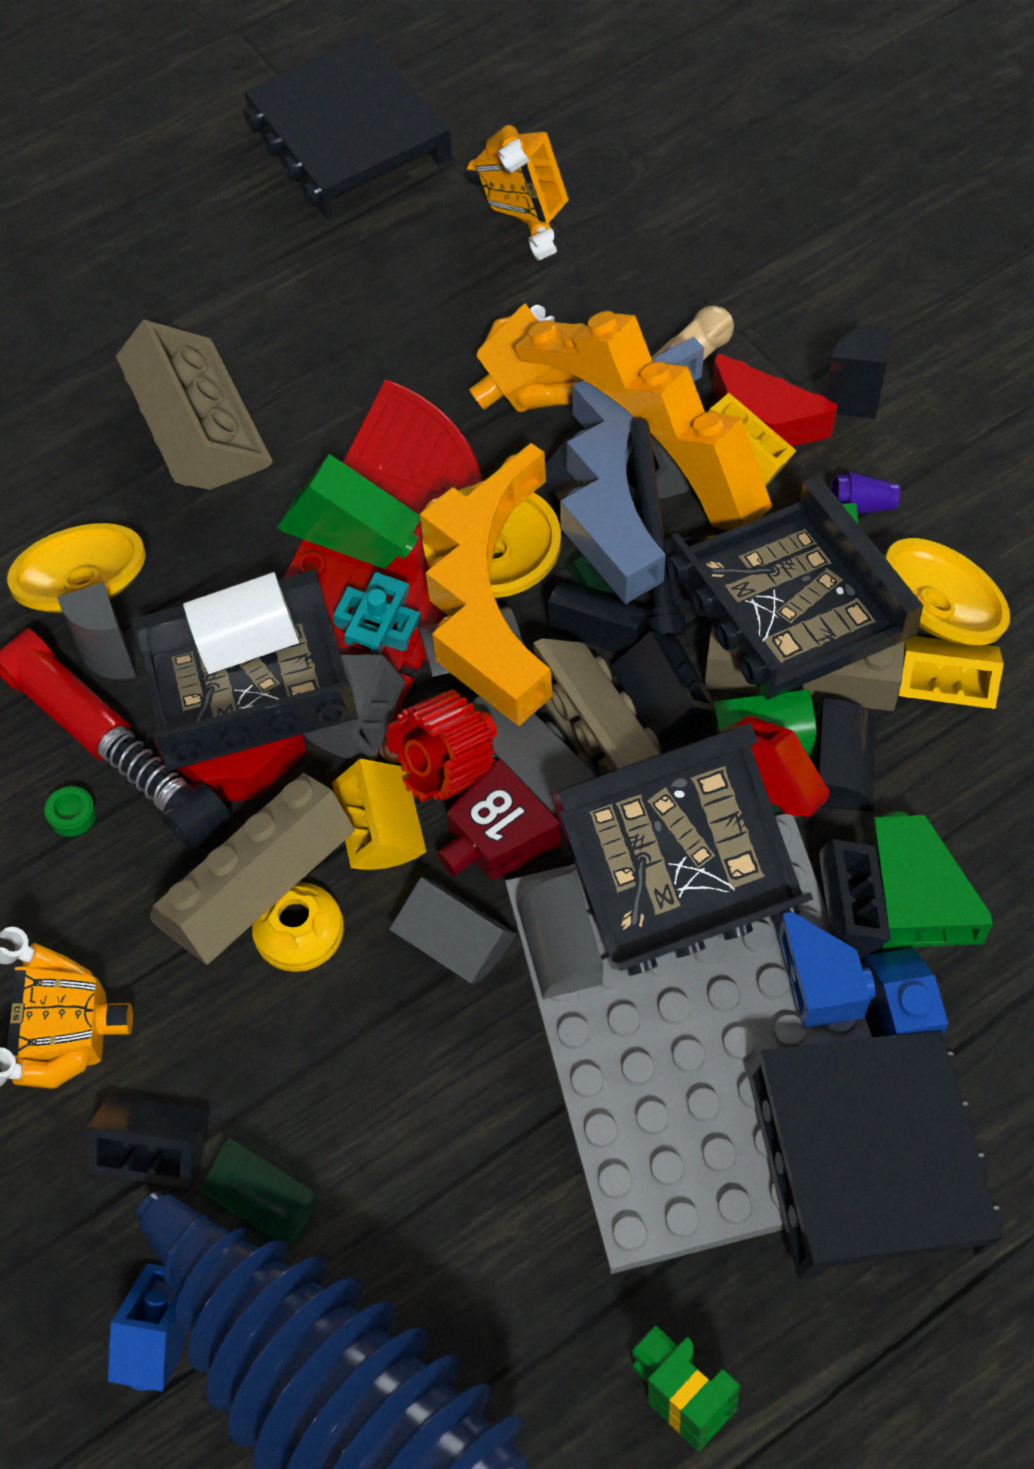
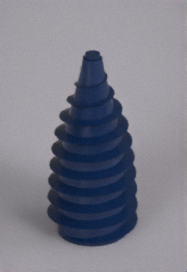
[136,1192,528,1469]

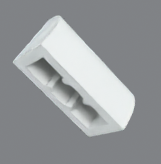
[183,572,299,674]

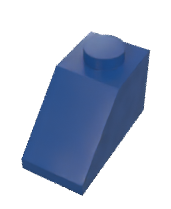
[778,912,875,1029]
[863,948,948,1036]
[108,1263,187,1392]

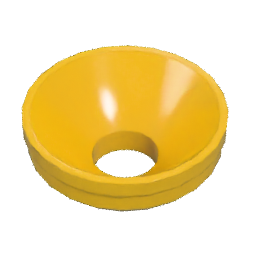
[252,882,344,972]

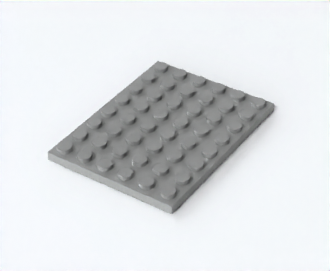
[505,814,872,1274]

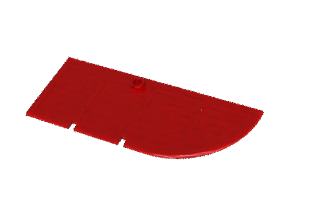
[284,379,483,761]

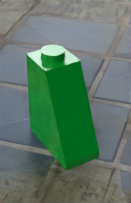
[277,454,420,569]
[868,812,993,948]

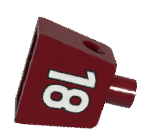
[437,759,561,880]

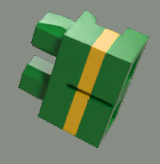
[632,1326,740,1453]

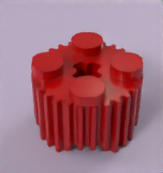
[385,689,497,802]

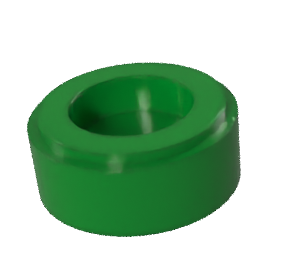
[44,786,97,837]

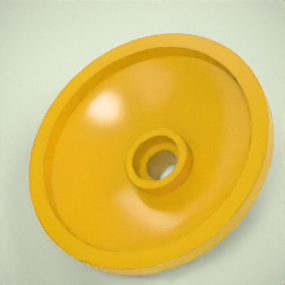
[423,485,561,598]
[7,523,146,613]
[884,538,1010,646]

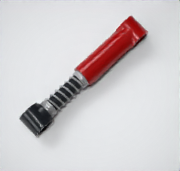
[0,628,231,851]

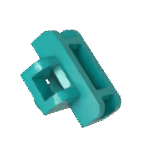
[333,572,421,655]

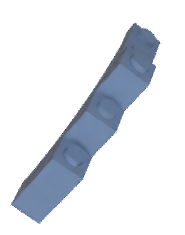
[561,336,704,604]

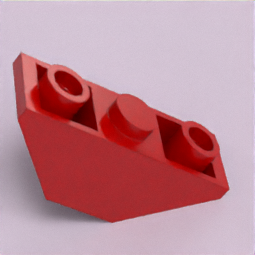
[712,353,838,446]
[708,715,830,817]
[155,732,307,802]

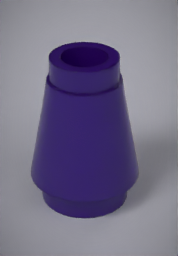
[830,470,900,514]

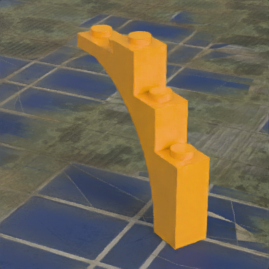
[515,311,772,530]
[420,443,553,727]

